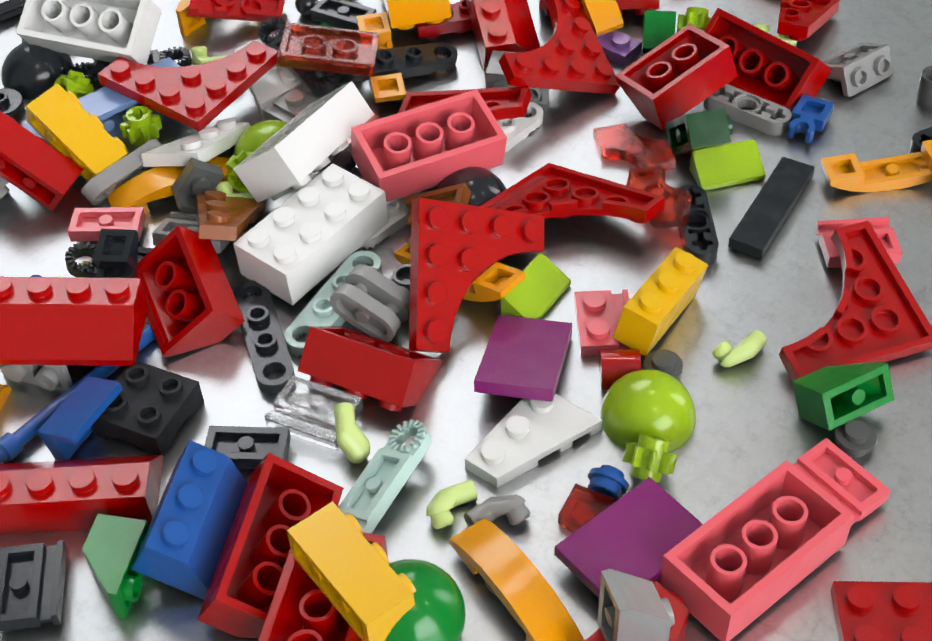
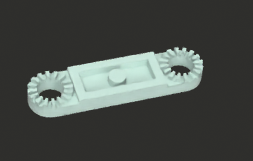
[285,251,382,357]
[338,419,432,534]

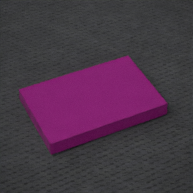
[474,315,572,402]
[554,477,703,598]

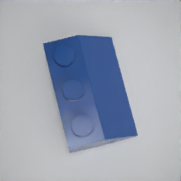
[131,440,247,599]

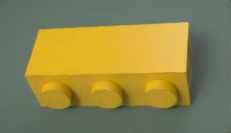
[26,83,128,182]
[613,247,708,357]
[287,501,416,641]

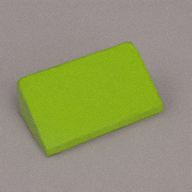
[689,139,766,190]
[501,253,571,319]

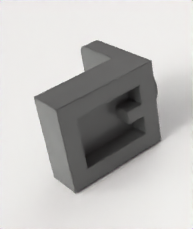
[171,158,224,214]

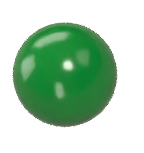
[361,559,466,641]

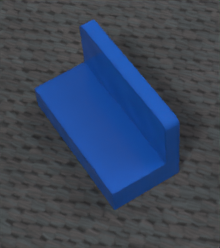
[37,376,123,460]

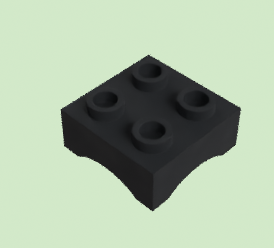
[92,361,204,458]

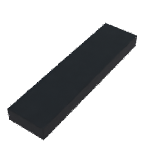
[728,157,815,259]

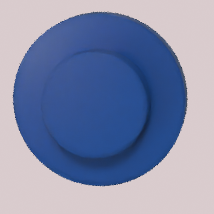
[588,465,629,502]

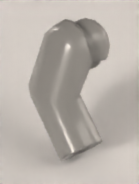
[464,494,530,527]

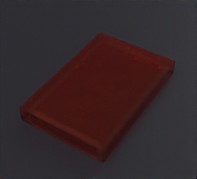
[277,22,380,77]

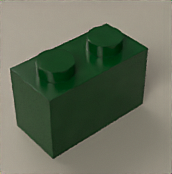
[665,107,733,156]

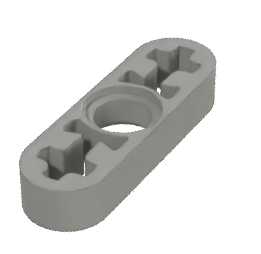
[703,84,791,136]
[81,139,163,206]

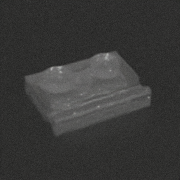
[264,375,363,450]

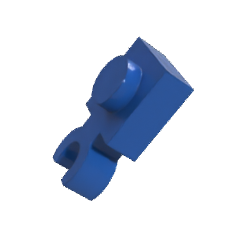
[788,94,834,143]

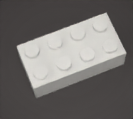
[16,0,162,65]
[233,81,375,203]
[233,163,389,305]

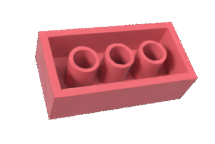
[351,89,507,202]
[660,460,854,641]

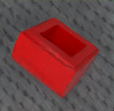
[599,349,641,390]

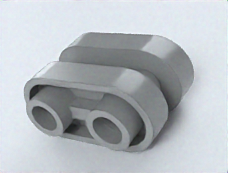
[330,264,410,342]

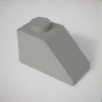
[598,569,675,641]

